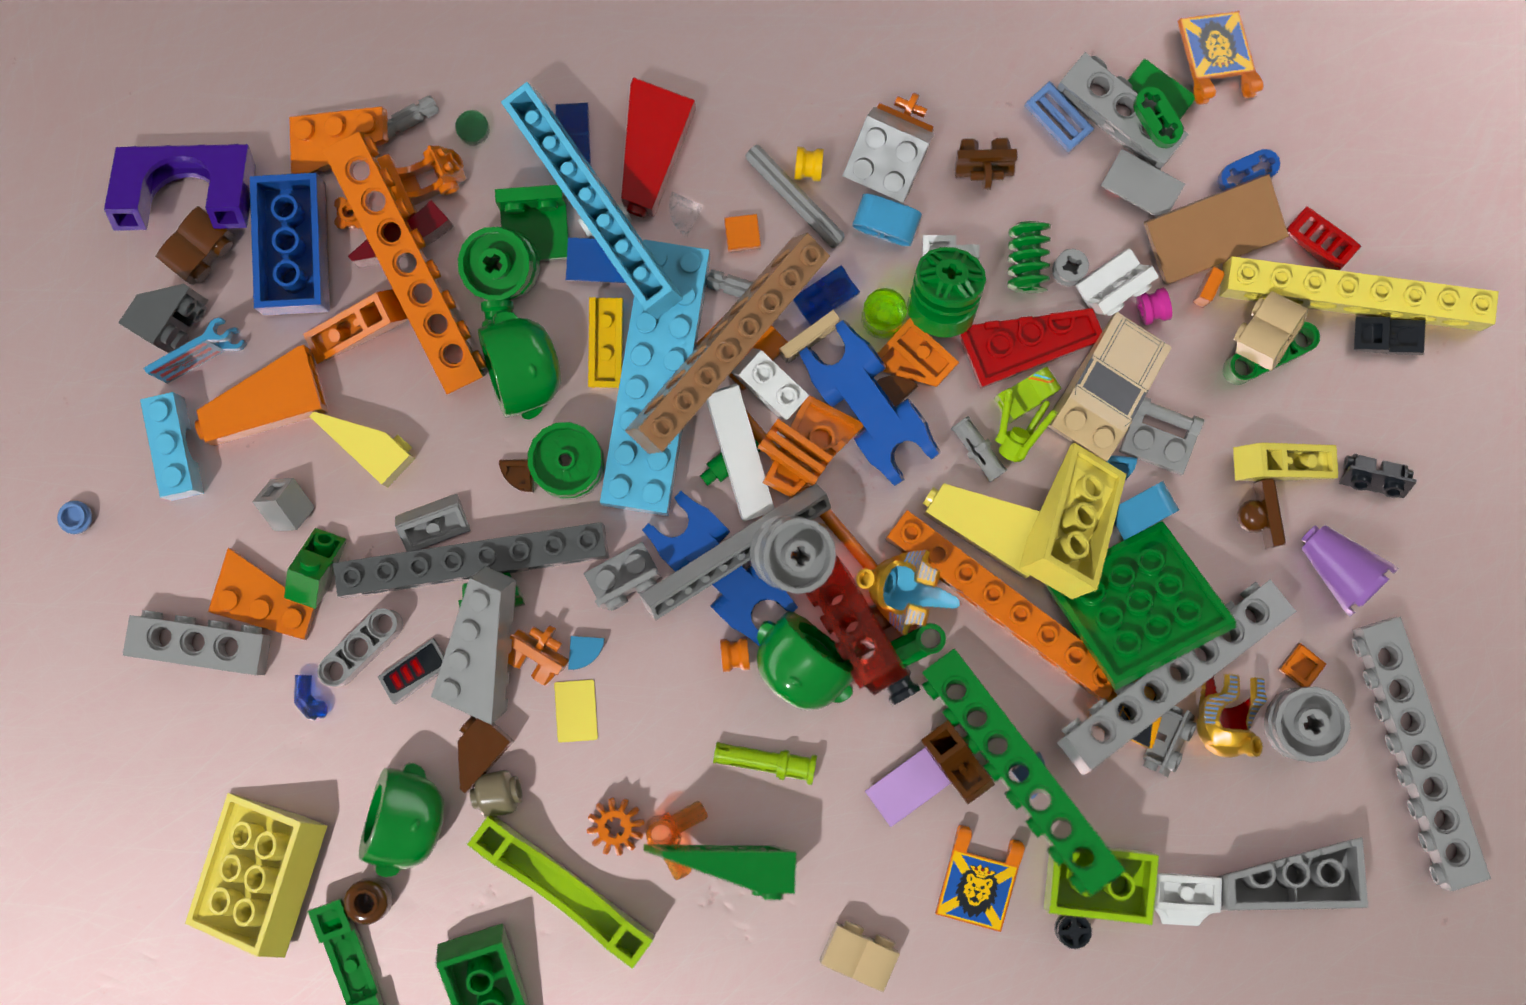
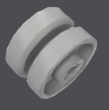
[750,515,836,594]
[1264,687,1351,762]

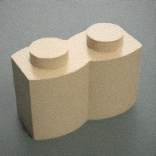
[1234,291,1308,371]
[820,920,900,992]

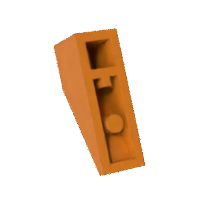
[303,289,408,364]

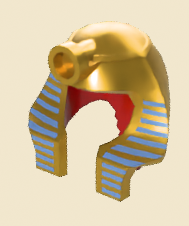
[1196,674,1267,758]

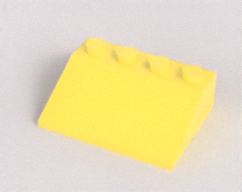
[185,793,327,958]

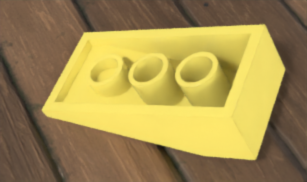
[1019,443,1127,599]

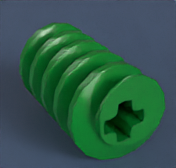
[1007,221,1051,293]

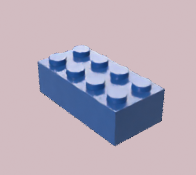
[250,173,330,315]

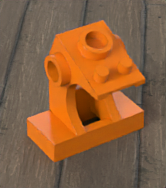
[376,145,467,221]

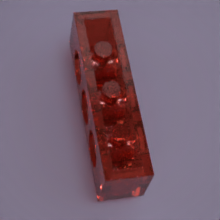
[806,555,909,695]

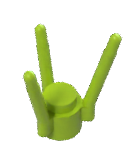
[995,388,1057,462]

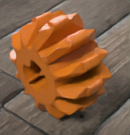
[587,797,645,856]

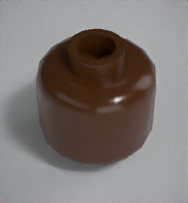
[344,878,392,925]

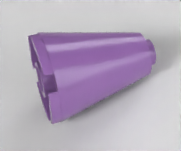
[1301,525,1399,617]

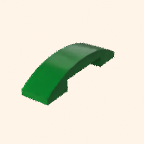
[307,898,384,1005]

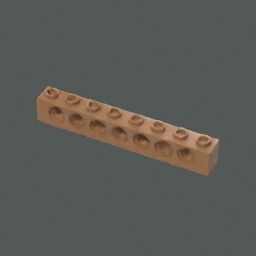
[625,232,830,454]

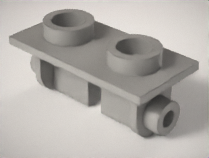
[1143,706,1196,777]

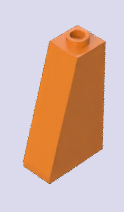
[195,345,329,446]

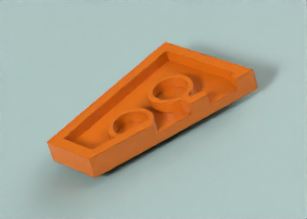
[289,106,388,174]
[762,395,864,498]

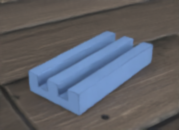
[1024,81,1094,153]

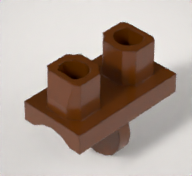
[955,138,1018,190]

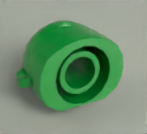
[478,310,561,420]
[757,611,858,710]
[359,762,444,877]

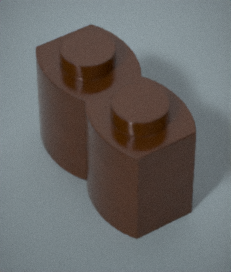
[155,206,235,286]

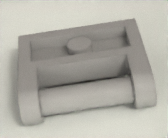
[1119,397,1204,475]

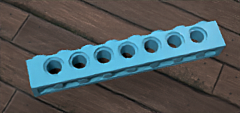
[501,82,683,319]

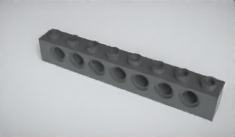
[333,522,609,598]

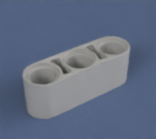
[317,608,403,687]

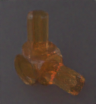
[644,801,708,880]

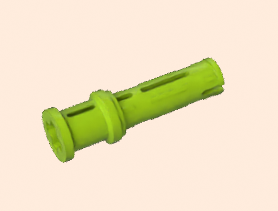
[713,742,817,785]

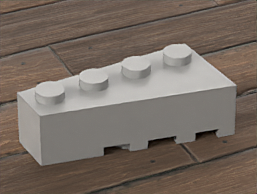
[1218,838,1368,911]

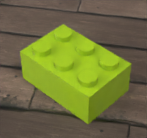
[1043,845,1159,925]

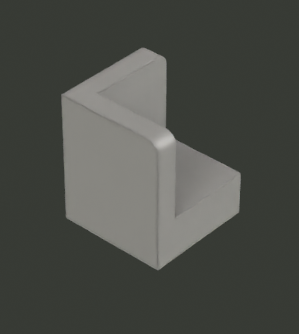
[253,478,314,531]

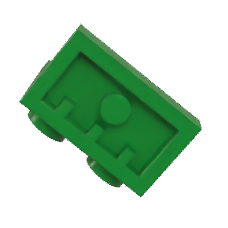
[495,185,568,261]

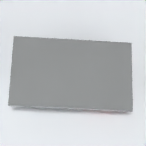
[1101,149,1185,217]

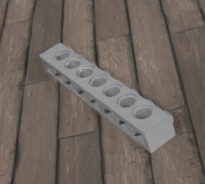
[1057,579,1297,776]
[1352,617,1491,891]

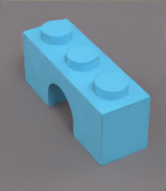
[140,392,204,501]

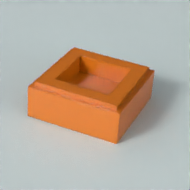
[724,214,761,252]
[1193,267,1225,307]
[1278,643,1327,687]

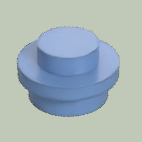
[57,501,92,534]

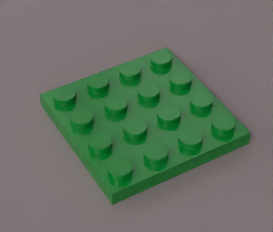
[1046,521,1236,691]

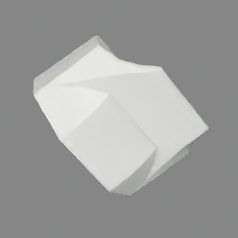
[1154,873,1222,926]

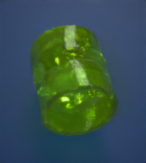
[861,288,907,339]

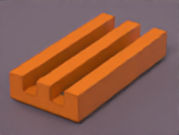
[757,419,833,486]

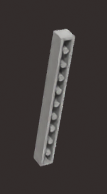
[640,483,831,620]

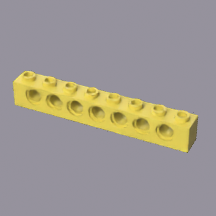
[1219,256,1499,331]

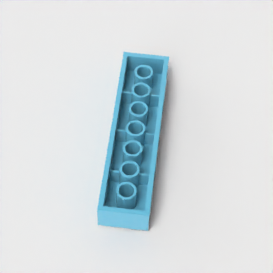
[600,239,711,516]

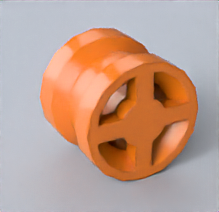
[720,637,750,672]

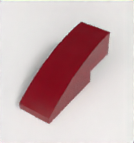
[348,200,454,268]

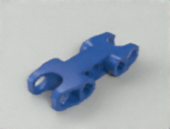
[799,320,941,486]
[642,491,798,646]

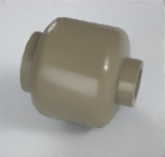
[470,770,523,818]

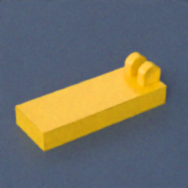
[588,297,623,388]

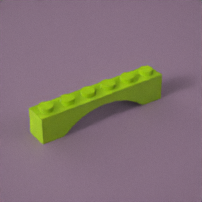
[467,815,655,969]

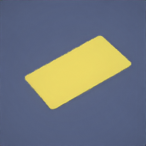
[554,680,598,743]

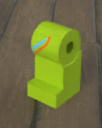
[994,366,1062,424]

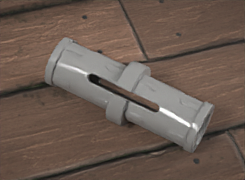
[951,416,1008,482]

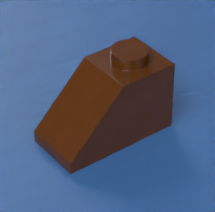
[457,716,514,794]

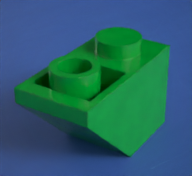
[284,528,346,609]

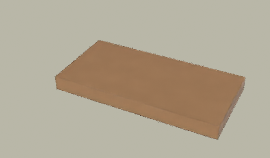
[1143,174,1289,285]

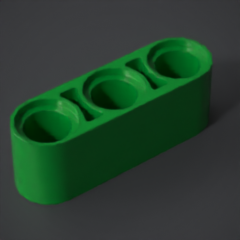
[1223,322,1320,385]

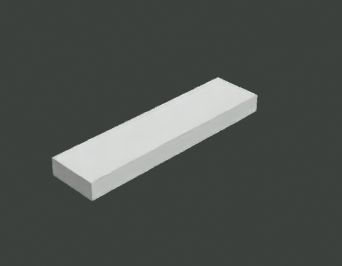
[707,384,775,522]

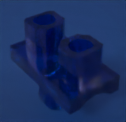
[792,265,860,326]

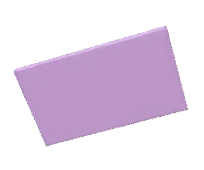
[865,747,951,827]

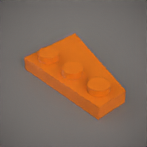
[208,548,317,640]

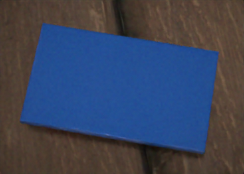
[566,237,626,283]

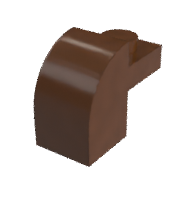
[921,720,995,805]

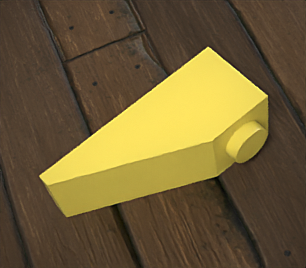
[309,411,415,488]
[1233,443,1338,481]

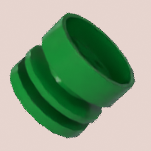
[907,247,986,337]

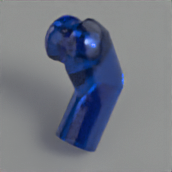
[294,675,328,721]

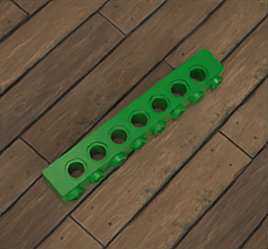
[921,648,1125,898]

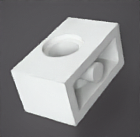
[731,348,809,420]

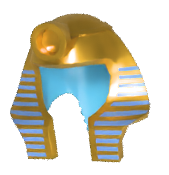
[856,550,961,635]

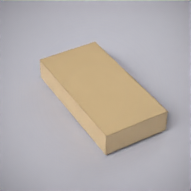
[779,310,840,364]

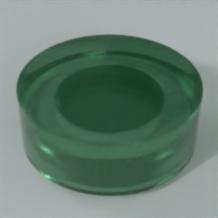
[455,110,490,145]

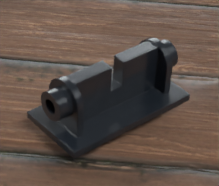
[1339,453,1417,498]

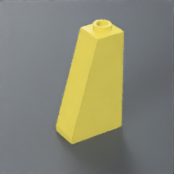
[922,483,1040,579]

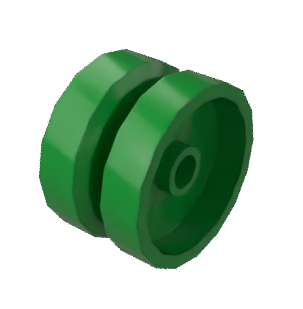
[458,227,540,301]
[528,422,605,500]

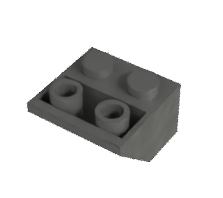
[118,284,209,353]

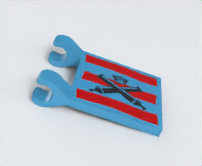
[144,318,247,383]

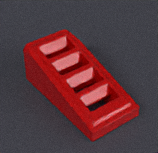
[1286,206,1361,270]

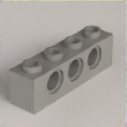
[1057,52,1189,170]
[123,610,271,675]

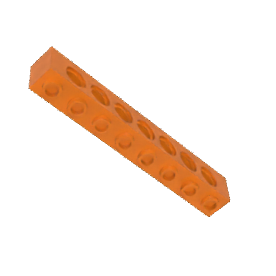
[322,132,487,394]
[885,510,1114,701]

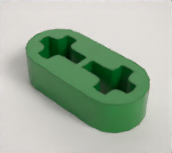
[1133,87,1183,149]

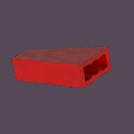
[621,77,696,218]

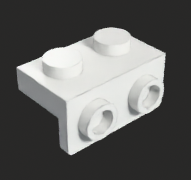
[1076,249,1159,316]

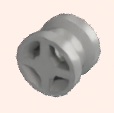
[1052,249,1089,287]

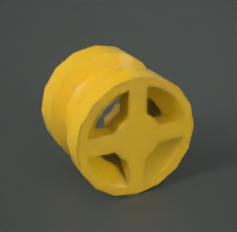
[794,146,824,182]

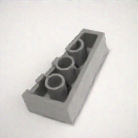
[431,566,516,725]

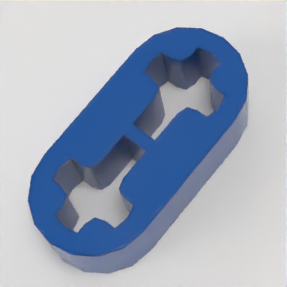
[1218,149,1280,191]

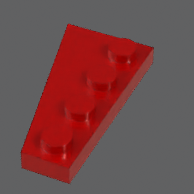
[959,308,1102,389]

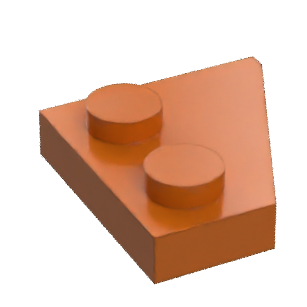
[877,318,959,387]

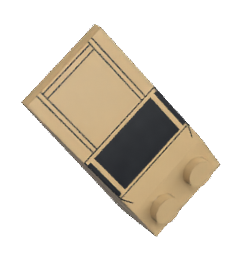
[1048,312,1172,461]

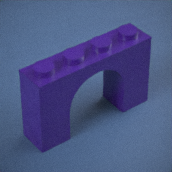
[104,144,256,231]

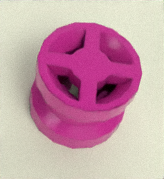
[1136,287,1172,326]

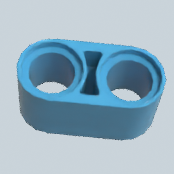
[852,194,922,246]
[1114,481,1179,540]

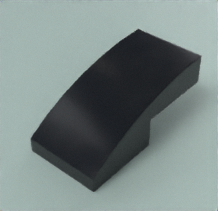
[1354,317,1426,355]

